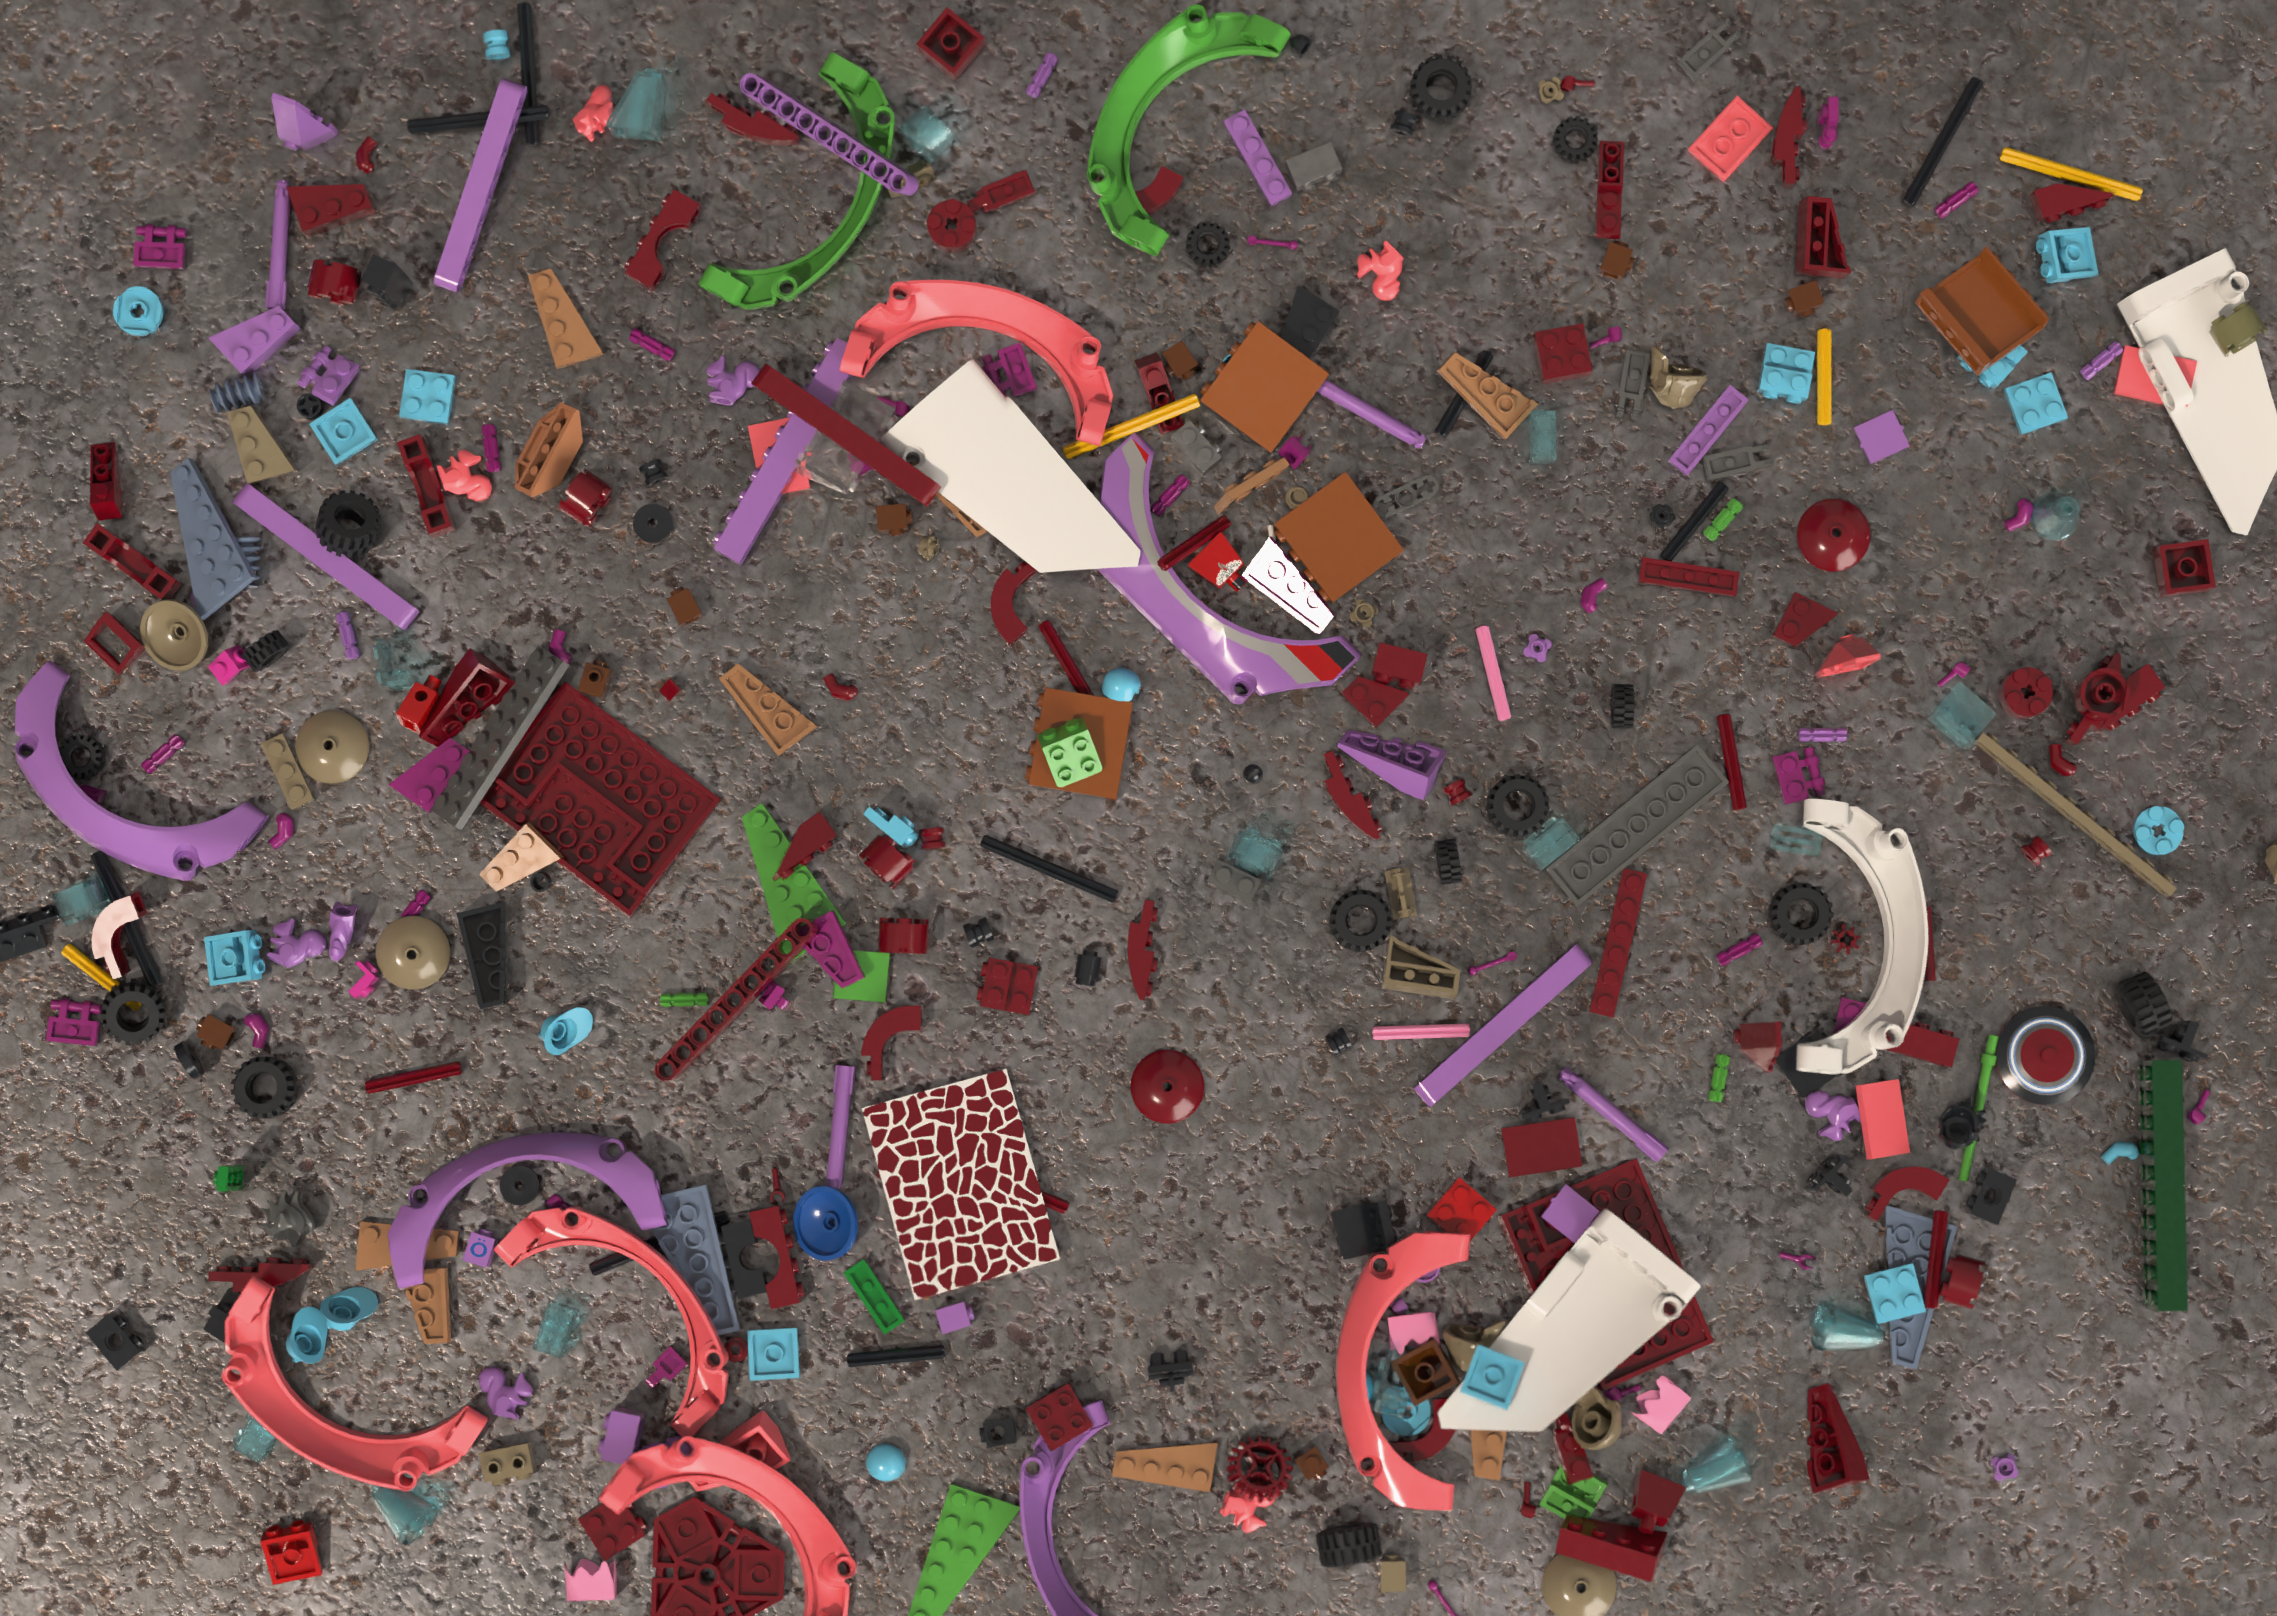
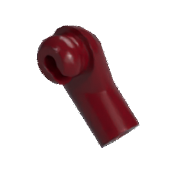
[355,136,377,173]
[823,673,858,701]
[2049,744,2077,777]

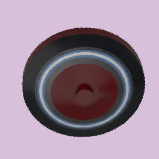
[1995,1006,2095,1105]

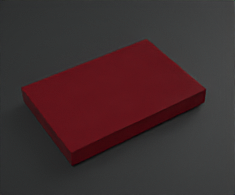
[1501,1117,1582,1177]

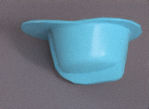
[538,1007,593,1055]
[320,1287,378,1331]
[286,1306,328,1364]

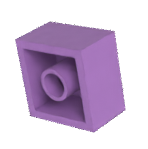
[598,1407,646,1464]

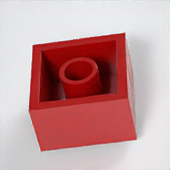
[1426,1177,1497,1241]

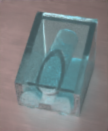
[607,68,667,142]

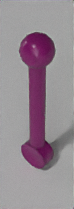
[1247,235,1298,250]
[1468,951,1517,976]
[1428,1580,1459,1616]

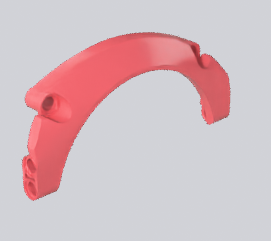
[840,280,1113,446]
[494,1206,728,1438]
[1336,1231,1470,1510]
[222,1275,488,1491]
[598,1436,856,1616]

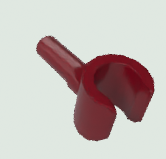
[1560,76,1595,92]
[770,1169,786,1204]
[1520,1482,1536,1518]

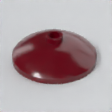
[1796,499,1870,572]
[1130,1050,1204,1124]

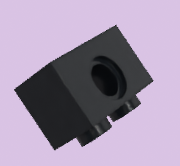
[1965,1167,2017,1225]
[86,1312,146,1371]

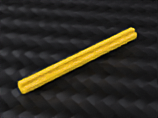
[2000,147,2143,201]
[1063,394,1200,459]

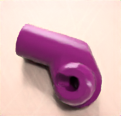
[2004,498,2034,532]
[1580,577,1608,613]
[549,629,571,664]
[268,813,293,850]
[244,1013,269,1049]

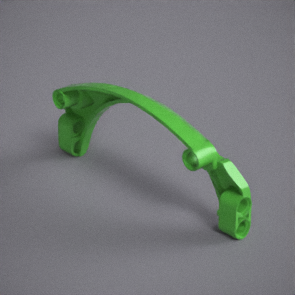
[1087,4,1291,256]
[698,52,895,311]

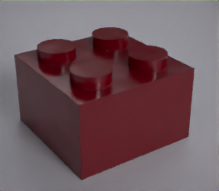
[916,7,986,81]
[1533,323,1592,385]
[2153,539,2216,598]
[1370,642,1428,690]

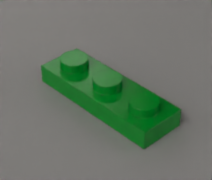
[213,1165,245,1192]
[844,1258,906,1335]

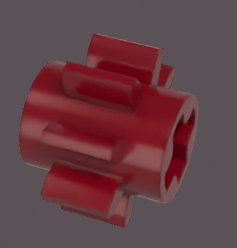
[1829,924,1861,955]

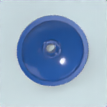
[793,1186,858,1261]

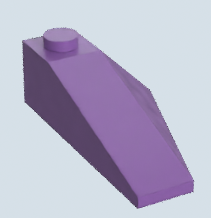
[1337,730,1447,800]

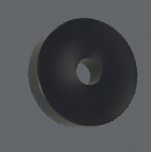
[633,504,673,544]
[174,1041,204,1079]
[500,1165,541,1205]

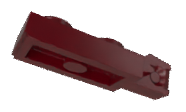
[967,170,1035,213]
[1553,1413,1593,1485]

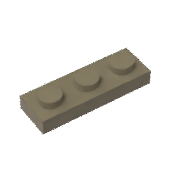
[261,733,315,810]

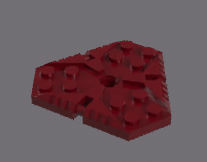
[651,1496,785,1616]

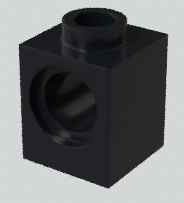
[979,1416,1017,1448]

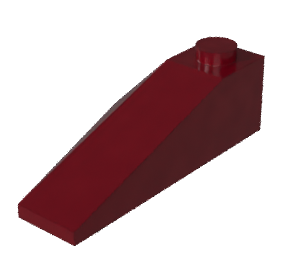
[419,648,516,747]
[1733,1022,1782,1073]
[1807,1383,1870,1493]

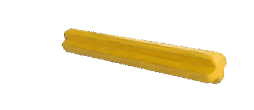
[1817,329,1831,425]
[61,944,143,1011]

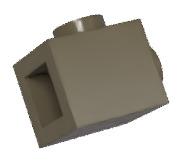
[1379,1554,1406,1592]

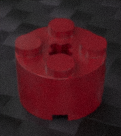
[927,199,977,253]
[307,259,362,306]
[558,468,612,527]
[1998,667,2053,719]
[2075,668,2131,720]
[858,834,915,890]
[878,918,929,954]
[1939,1253,1985,1309]

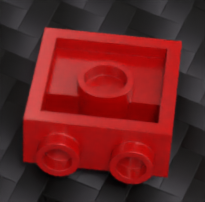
[260,1520,323,1585]

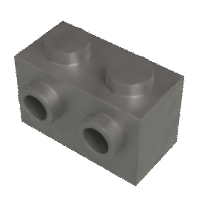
[1285,142,1342,193]
[1171,420,1222,477]

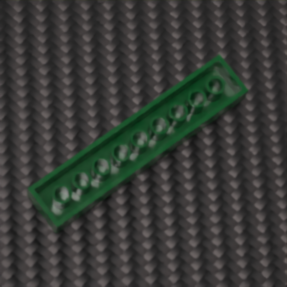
[2137,1060,2188,1311]

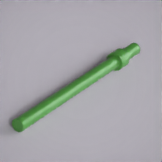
[1958,1035,1998,1182]

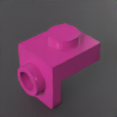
[208,645,250,686]
[348,960,380,999]

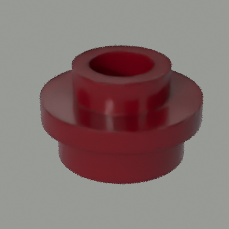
[724,1337,748,1362]

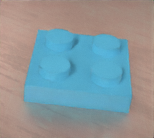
[399,369,456,425]
[2004,372,2068,436]
[309,398,378,466]
[1863,1263,1926,1324]
[747,1327,800,1381]
[1460,1345,1525,1411]

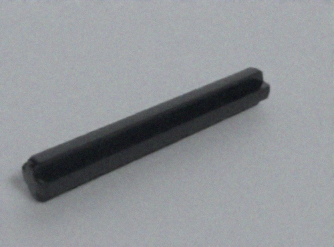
[1435,350,1493,438]
[1660,481,1729,561]
[847,1345,945,1367]

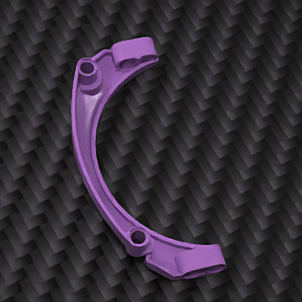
[15,661,269,881]
[388,1132,667,1289]
[1020,1400,1110,1616]

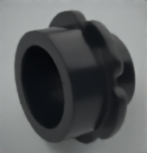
[1650,504,1674,528]

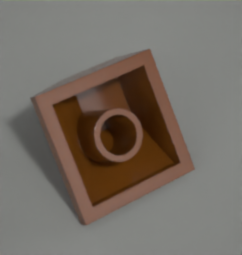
[1391,1338,1460,1406]

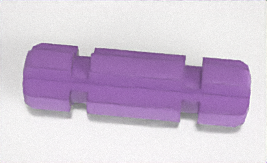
[1026,52,1058,98]
[2080,341,2123,380]
[335,612,360,660]
[1798,728,1847,742]

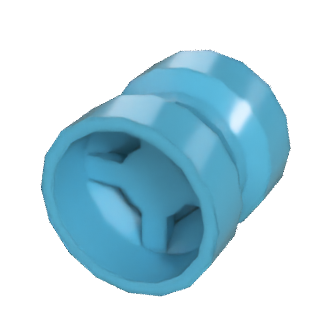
[483,30,510,60]

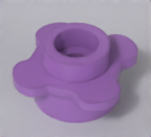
[1523,634,1552,662]
[1991,1454,2018,1481]

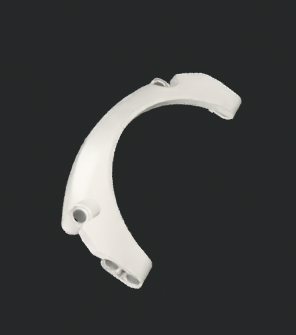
[1796,799,1928,1074]

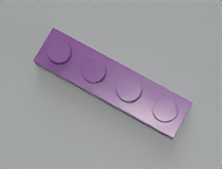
[1223,109,1292,206]
[1668,385,1749,476]

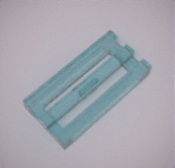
[1769,825,1822,857]

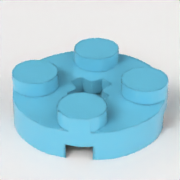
[113,286,164,336]
[2132,806,2184,855]
[1381,1386,1431,1436]

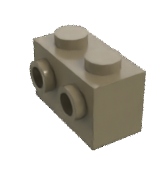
[478,1441,537,1486]

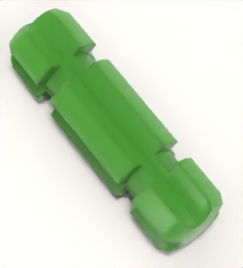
[1703,498,1743,541]
[660,992,709,1007]
[1708,1054,1730,1102]

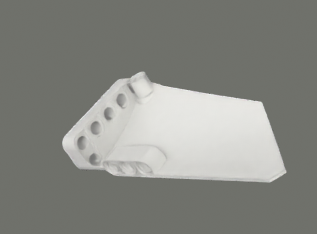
[2117,248,2277,535]
[881,359,1141,573]
[1438,1209,1700,1432]

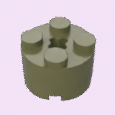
[2209,302,2268,357]

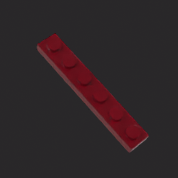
[1589,868,1647,1018]

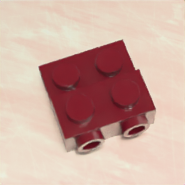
[976,957,1038,1015]
[578,1502,648,1561]

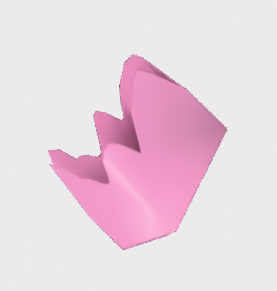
[1387,1311,1442,1355]
[1628,1372,1691,1434]
[564,1558,618,1601]

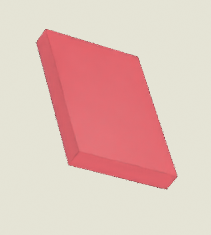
[1687,95,1773,183]
[2113,345,2197,407]
[748,418,811,494]
[1856,1079,1910,1160]

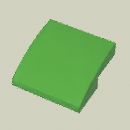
[833,950,890,1003]
[1539,1464,1608,1519]

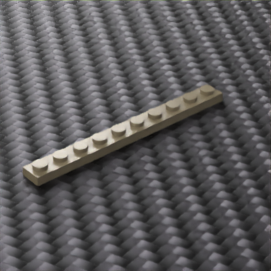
[1973,732,2177,897]

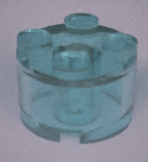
[898,105,956,163]
[1226,827,1283,879]
[51,877,109,926]

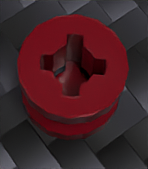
[1442,778,1473,807]
[919,827,945,850]
[2021,835,2052,867]

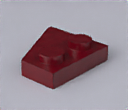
[1341,676,1409,729]

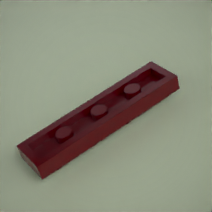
[1638,557,1740,597]

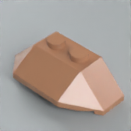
[514,402,583,497]

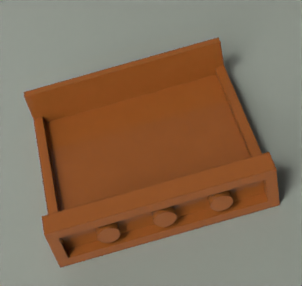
[1915,246,2050,376]
[1199,319,1330,453]
[1273,471,1404,605]
[1025,687,1133,801]

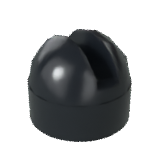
[1291,34,1312,56]
[1243,764,1263,784]
[530,872,552,892]

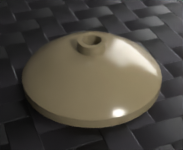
[140,599,208,671]
[295,710,370,784]
[376,916,451,990]
[1542,1554,1617,1616]

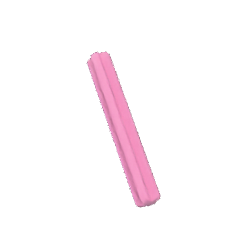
[1476,625,1511,721]
[1372,1024,1470,1040]

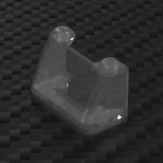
[794,380,897,495]

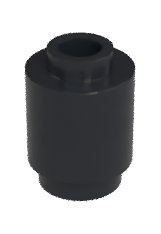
[1074,950,1102,987]

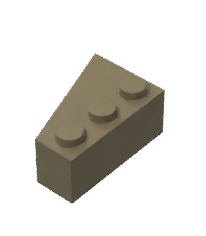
[227,406,299,484]
[1381,935,1461,1000]

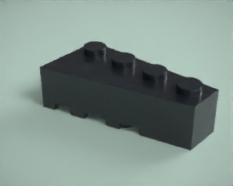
[1281,285,1340,359]
[456,902,506,1011]

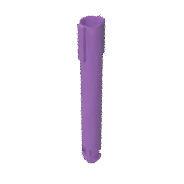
[265,180,290,310]
[1317,379,1426,448]
[826,1065,856,1189]
[1558,1067,1669,1163]

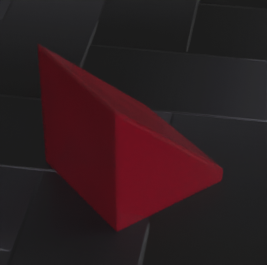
[659,678,682,702]

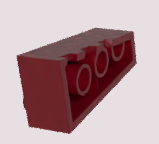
[1555,1515,1668,1582]

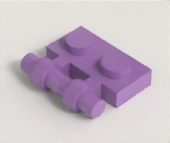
[297,346,360,406]

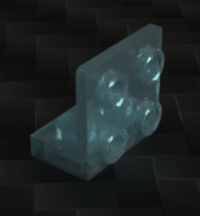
[373,638,419,692]
[1927,682,1996,751]
[1371,1350,1409,1418]

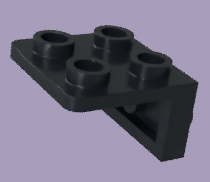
[1776,1030,1843,1098]
[1331,1200,1398,1259]

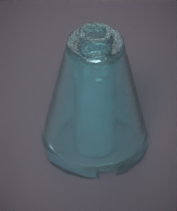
[2031,492,2080,541]
[1811,1301,1884,1351]
[1681,1435,1754,1495]
[370,1484,439,1546]

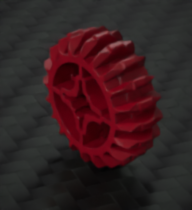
[1226,1435,1293,1503]

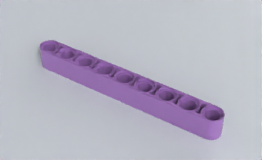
[740,73,918,195]
[434,78,527,293]
[232,482,420,631]
[1413,944,1593,1108]

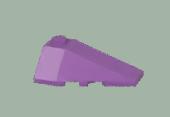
[271,93,339,151]

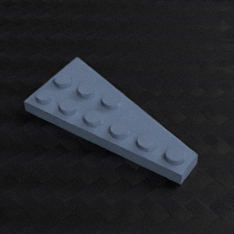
[170,458,257,620]
[651,1184,740,1335]
[1884,1205,1958,1370]

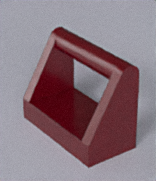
[84,611,145,675]

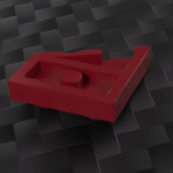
[1773,592,1837,647]

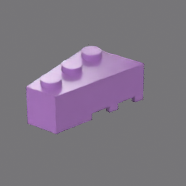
[208,306,301,377]

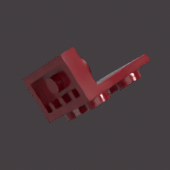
[1026,1381,1093,1451]

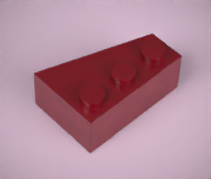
[286,184,377,238]
[1795,196,1851,278]

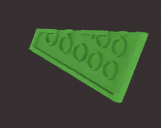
[742,803,847,965]
[908,1483,1020,1616]

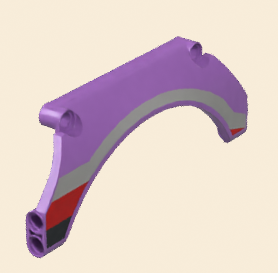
[1097,432,1363,705]

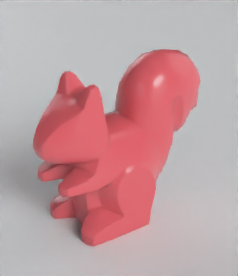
[573,85,620,142]
[1357,240,1404,301]
[436,450,492,501]
[1220,1481,1276,1533]

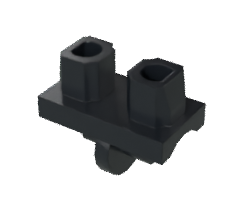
[1147,1350,1193,1393]

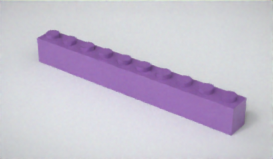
[713,338,852,566]

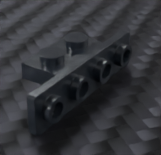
[0,904,62,962]

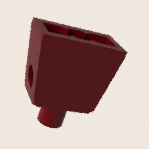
[1631,1470,1686,1535]

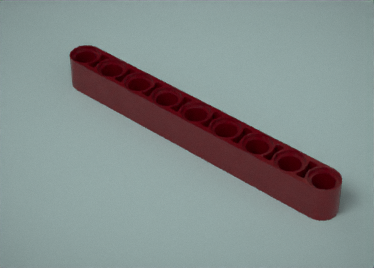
[751,363,941,507]
[654,918,818,1081]

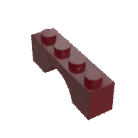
[624,189,702,292]
[397,434,456,538]
[83,523,183,600]
[749,1205,805,1309]

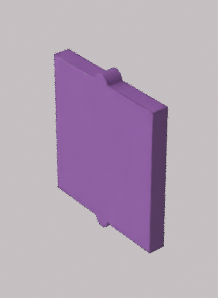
[1853,410,1910,464]
[1540,1184,1599,1243]

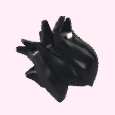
[1937,1097,1987,1149]

